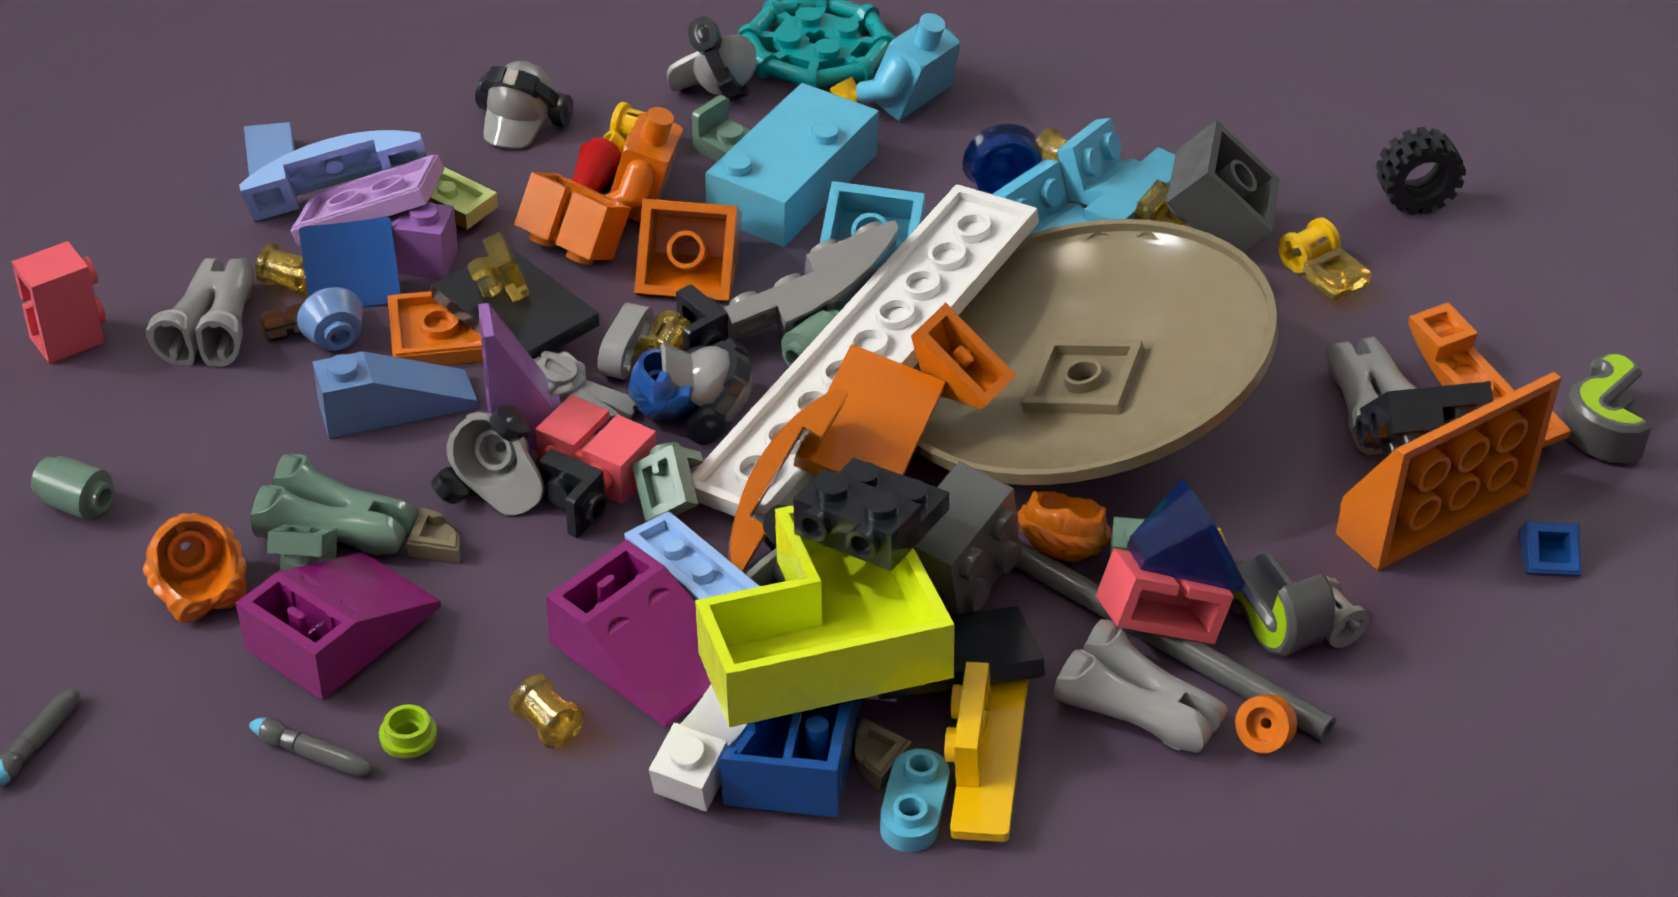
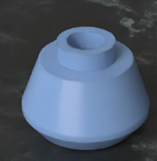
[297,287,364,351]

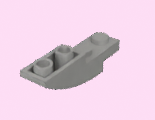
[724,219,899,340]

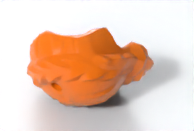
[1017,491,1112,563]
[142,513,247,623]

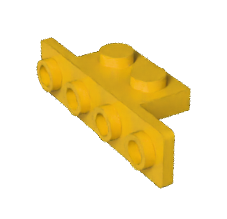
[944,662,1029,842]

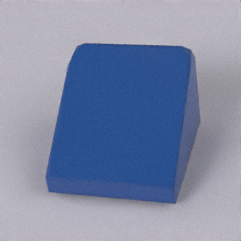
[1519,521,1582,576]

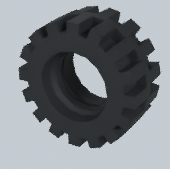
[1376,127,1466,215]

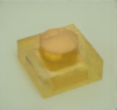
[1302,247,1371,302]

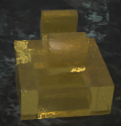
[1134,179,1186,226]
[467,232,530,302]

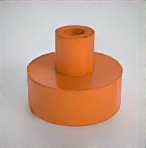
[1235,694,1297,753]

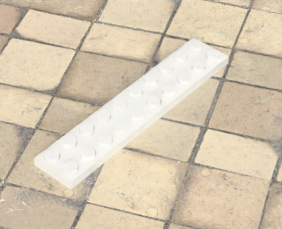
[691,184,1039,523]

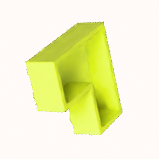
[695,505,954,728]

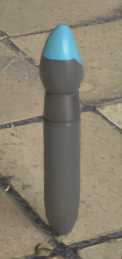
[0,689,80,787]
[249,717,373,777]

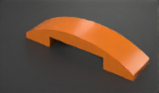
[1408,302,1571,448]
[728,388,848,573]

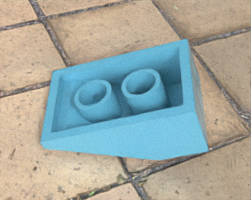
[820,181,927,311]

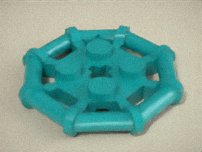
[738,0,896,88]

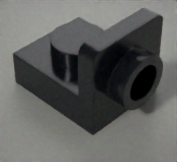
[539,448,608,538]

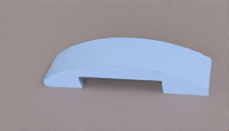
[239,130,428,222]

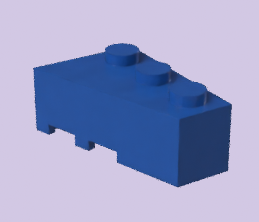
[720,698,862,818]

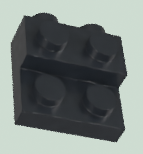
[1355,381,1493,455]
[793,457,950,571]

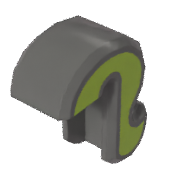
[1562,352,1651,464]
[1220,553,1336,656]

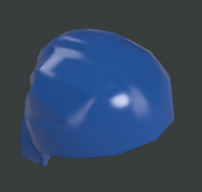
[628,348,697,421]

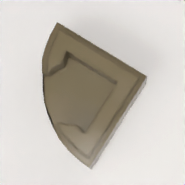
[406,507,461,564]
[854,717,912,791]

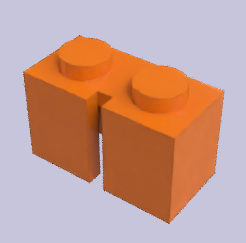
[514,172,631,265]

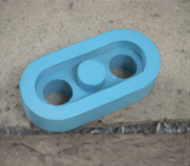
[880,749,950,852]

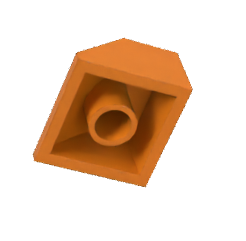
[634,199,742,302]

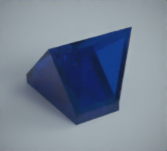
[1127,478,1245,592]

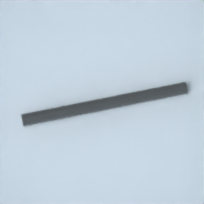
[1015,540,1336,742]

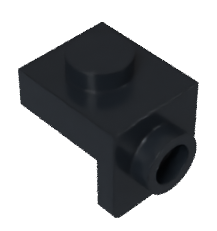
[676,284,728,352]

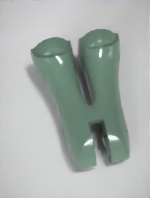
[250,454,419,556]

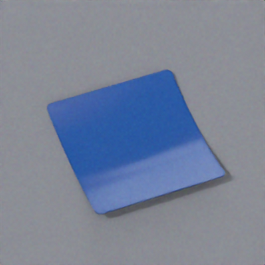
[299,217,401,307]

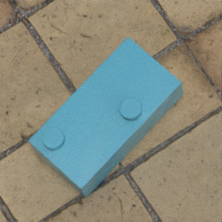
[705,83,879,247]

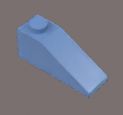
[312,351,478,439]

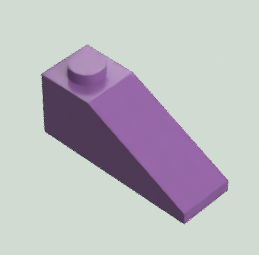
[388,201,458,279]
[478,303,561,450]

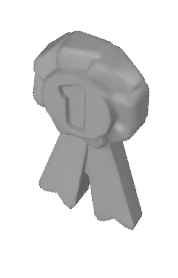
[533,351,639,433]

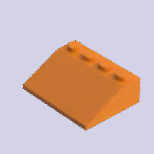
[1335,372,1562,571]

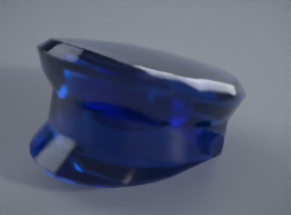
[962,123,1042,194]

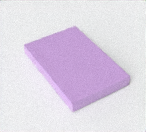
[291,154,444,245]

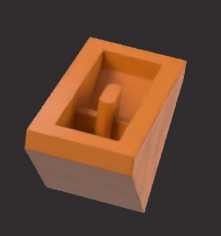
[911,302,1017,409]

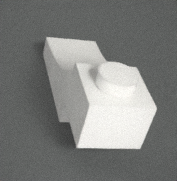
[649,685,747,812]

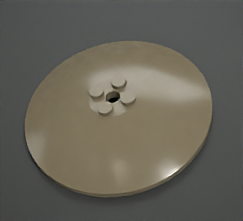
[913,219,1279,485]

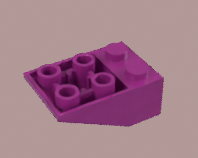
[546,539,711,728]
[236,552,441,701]

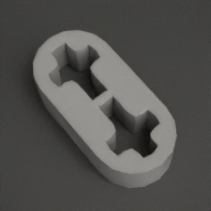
[597,302,654,380]

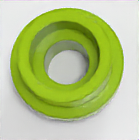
[379,704,437,759]

